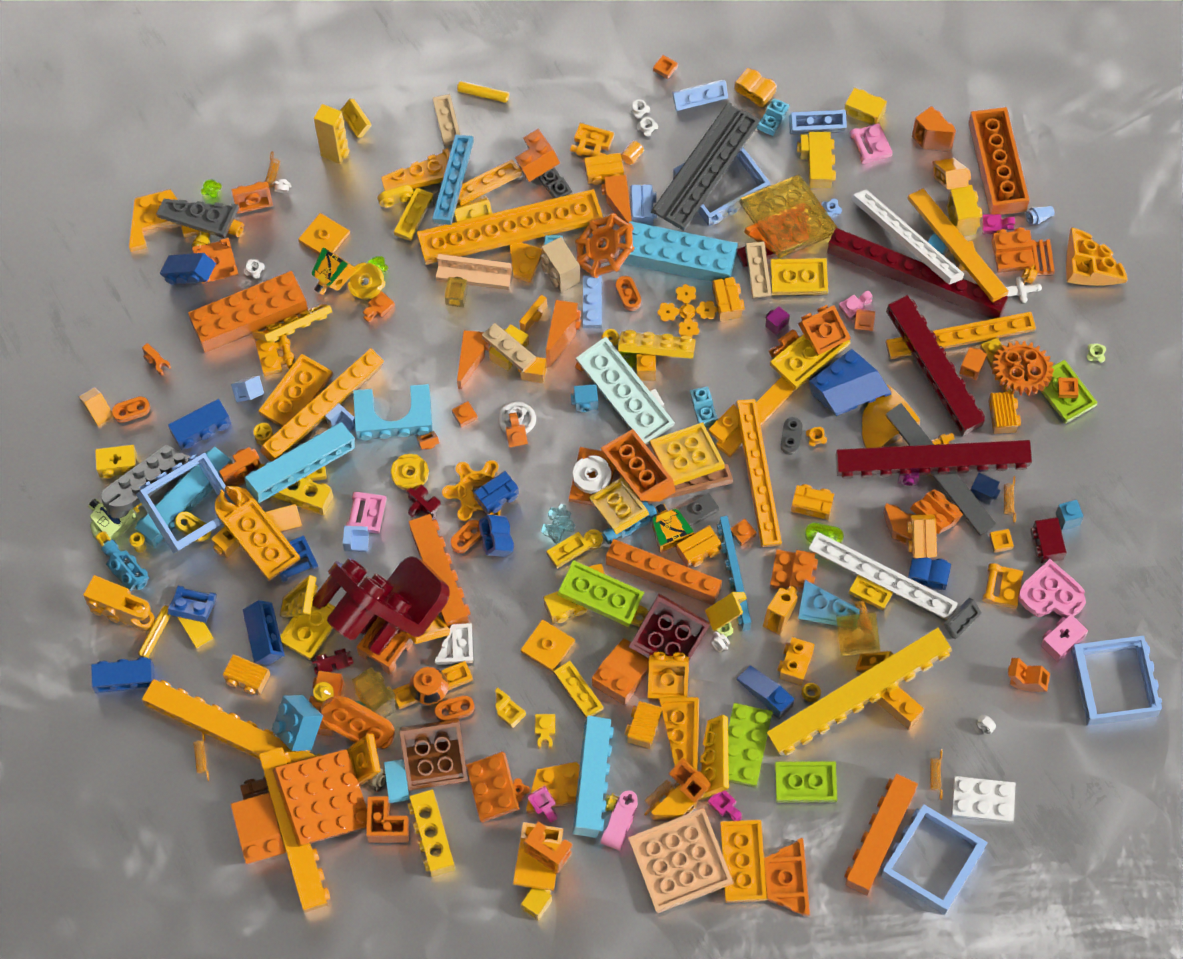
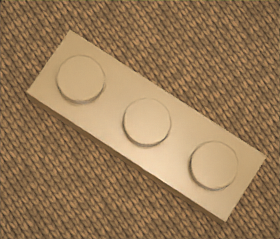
[433,94,460,146]
[745,242,772,299]
[482,323,536,372]

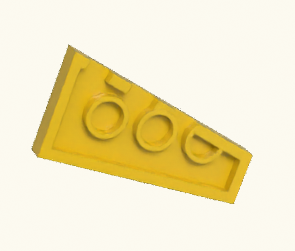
[251,304,332,343]
[279,575,318,618]
[698,714,729,801]

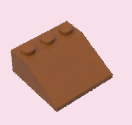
[399,718,468,790]

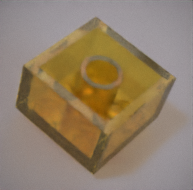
[836,611,881,656]
[352,667,397,718]

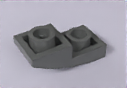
[538,167,572,198]

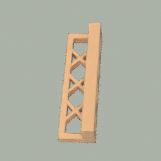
[436,254,512,290]

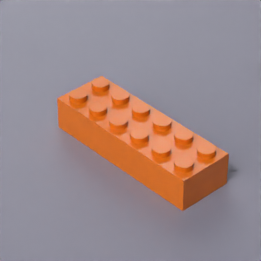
[968,107,1030,215]
[188,271,308,353]

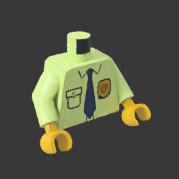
[88,499,142,546]

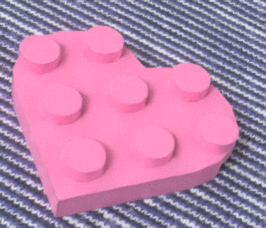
[1018,559,1086,618]

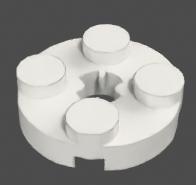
[573,456,611,494]

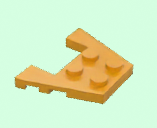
[129,189,200,252]

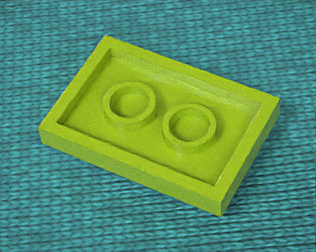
[1041,359,1097,424]
[775,761,837,803]

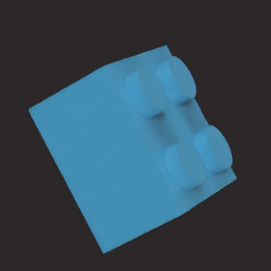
[272,695,323,751]

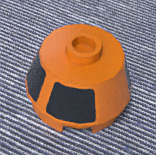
[409,667,449,705]

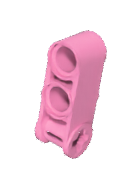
[601,790,638,851]

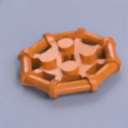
[575,213,634,278]

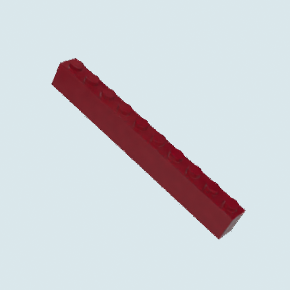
[827,228,1008,319]
[835,440,1032,479]

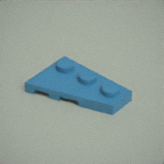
[798,580,860,629]

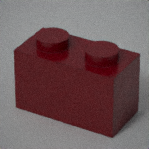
[1030,517,1067,563]

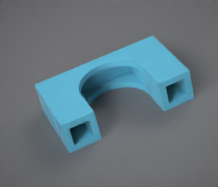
[353,384,433,440]

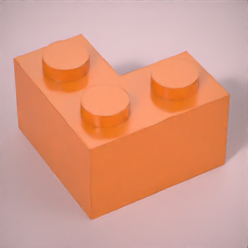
[515,129,560,182]
[366,796,410,843]

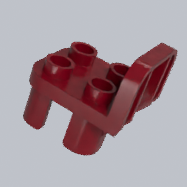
[312,556,450,655]

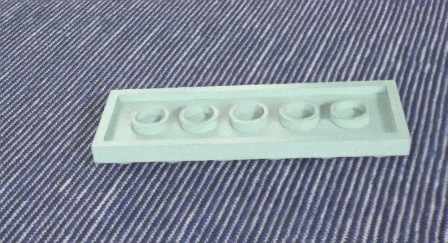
[576,337,675,445]

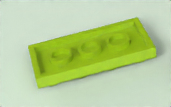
[557,560,645,627]
[728,703,773,788]

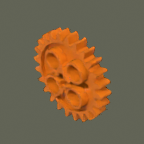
[991,341,1054,396]

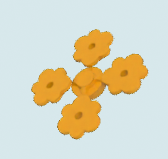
[657,284,718,337]

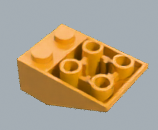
[513,822,563,891]

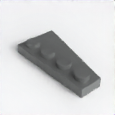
[156,199,239,239]

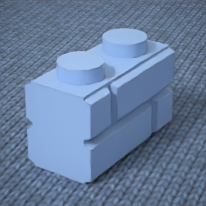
[630,185,657,226]

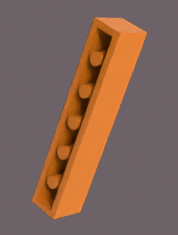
[408,514,471,629]
[606,539,722,605]
[844,774,918,895]

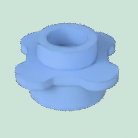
[821,198,842,218]

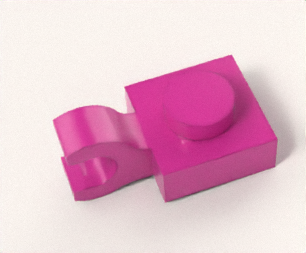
[982,214,1015,234]
[528,785,557,823]
[708,791,742,821]

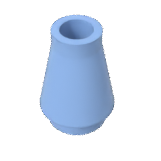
[1026,206,1055,225]

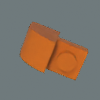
[1008,658,1050,692]
[669,758,711,803]

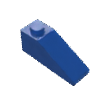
[736,665,794,719]

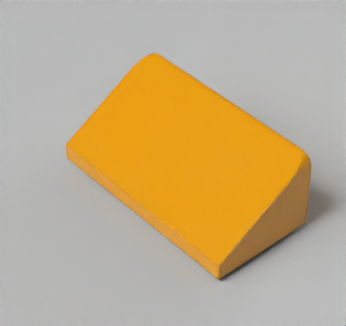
[265,504,302,532]

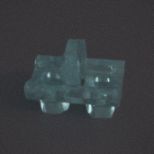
[541,504,576,544]

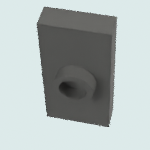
[678,493,719,526]
[943,598,982,639]

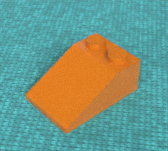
[546,300,581,367]
[592,638,649,706]
[231,792,286,864]

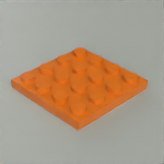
[273,749,367,847]

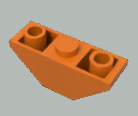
[883,503,937,546]

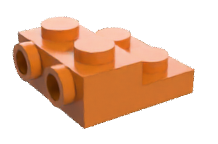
[231,181,273,214]
[991,227,1035,273]
[798,305,851,356]
[219,447,261,487]
[910,489,963,534]
[770,550,818,594]

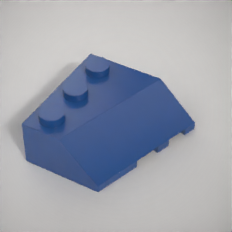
[810,349,891,416]

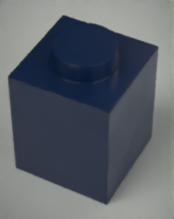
[970,473,1001,505]

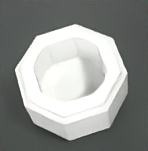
[976,715,996,734]

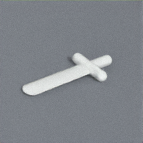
[1006,276,1042,303]

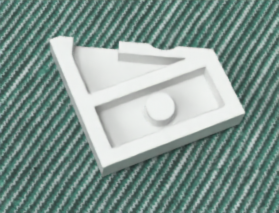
[435,623,473,665]

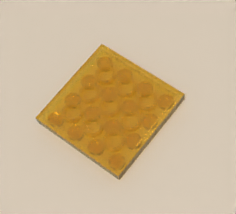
[739,174,838,259]

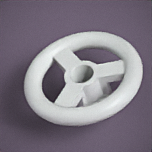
[498,402,536,434]

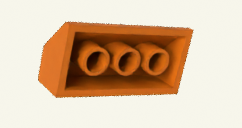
[601,429,676,502]

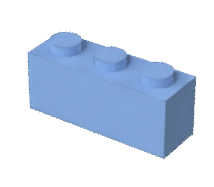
[789,110,847,134]

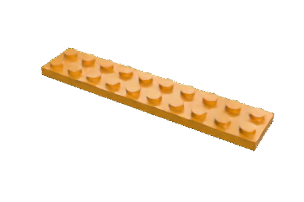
[417,189,603,265]

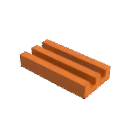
[1032,239,1055,276]

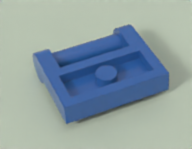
[279,535,318,583]
[168,585,217,623]

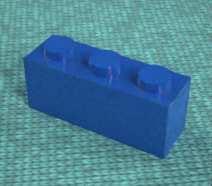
[159,253,216,285]
[168,399,231,450]
[242,600,285,666]
[91,657,155,693]

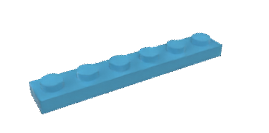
[432,135,474,225]
[717,516,751,631]

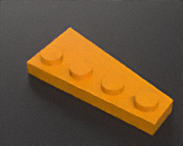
[381,148,450,191]
[659,697,699,771]

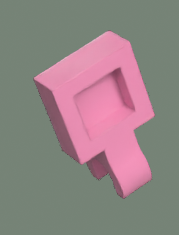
[839,290,873,321]

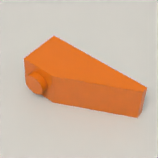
[601,175,632,223]
[457,330,490,389]

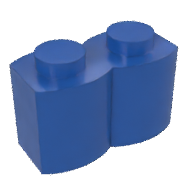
[479,514,514,557]
[908,557,951,590]

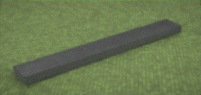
[885,403,996,536]

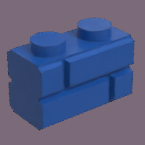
[474,471,519,514]

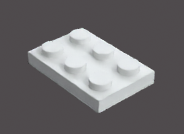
[952,776,1015,824]

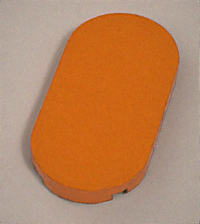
[320,696,395,750]

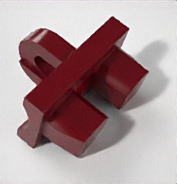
[407,484,441,519]

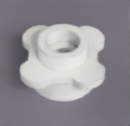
[629,99,650,118]
[636,117,658,136]
[272,179,292,193]
[243,259,265,279]
[710,632,730,652]

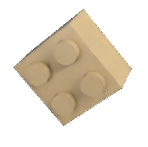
[540,237,580,292]

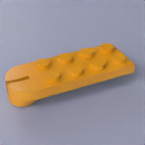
[215,486,300,581]

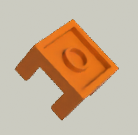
[192,238,239,284]
[357,616,413,675]
[524,821,573,874]

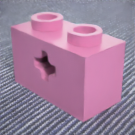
[1041,614,1088,662]

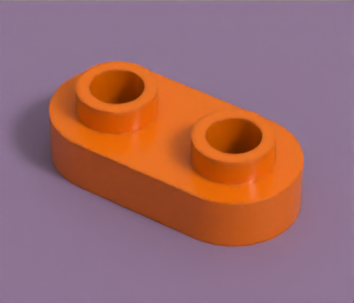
[616,276,641,311]
[112,396,150,423]
[451,520,482,553]
[435,696,475,721]

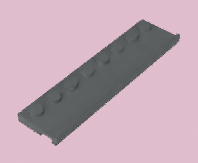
[651,102,760,231]

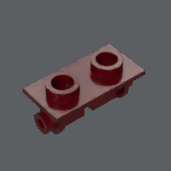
[312,648,354,675]

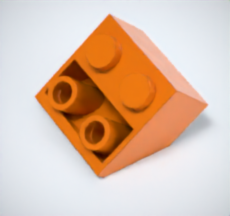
[912,106,956,151]

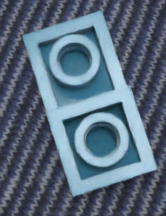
[757,98,790,136]
[690,386,718,427]
[384,759,410,803]

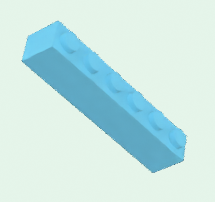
[245,422,355,503]
[135,446,233,548]
[572,716,614,838]

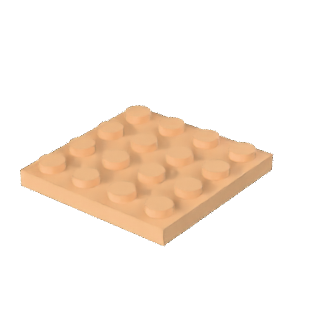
[628,808,734,914]

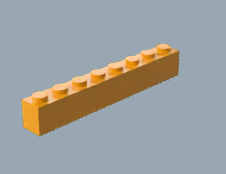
[260,348,384,462]
[259,747,330,913]

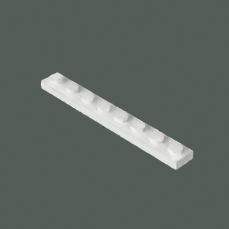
[852,190,964,284]
[809,532,958,620]

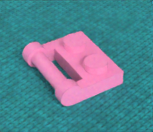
[849,123,893,164]
[346,492,387,534]

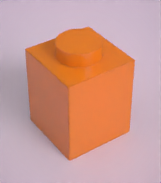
[959,347,987,381]

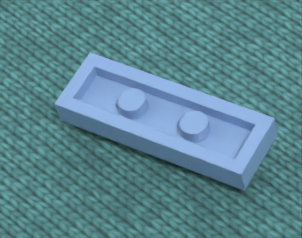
[672,79,728,111]
[583,275,602,328]

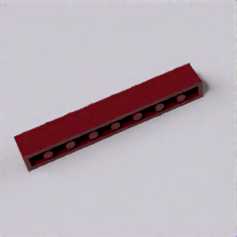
[886,295,985,436]

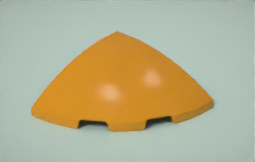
[1066,227,1128,286]
[861,384,920,448]

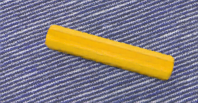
[457,81,509,103]
[138,605,171,658]

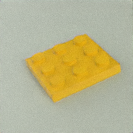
[650,422,725,486]

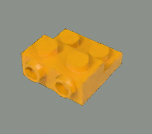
[648,652,689,698]

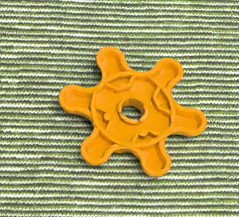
[442,460,501,521]

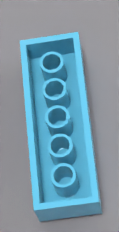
[621,221,738,282]

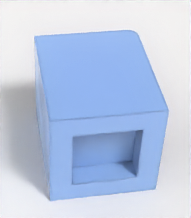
[231,376,264,402]
[325,404,355,432]
[343,526,369,552]

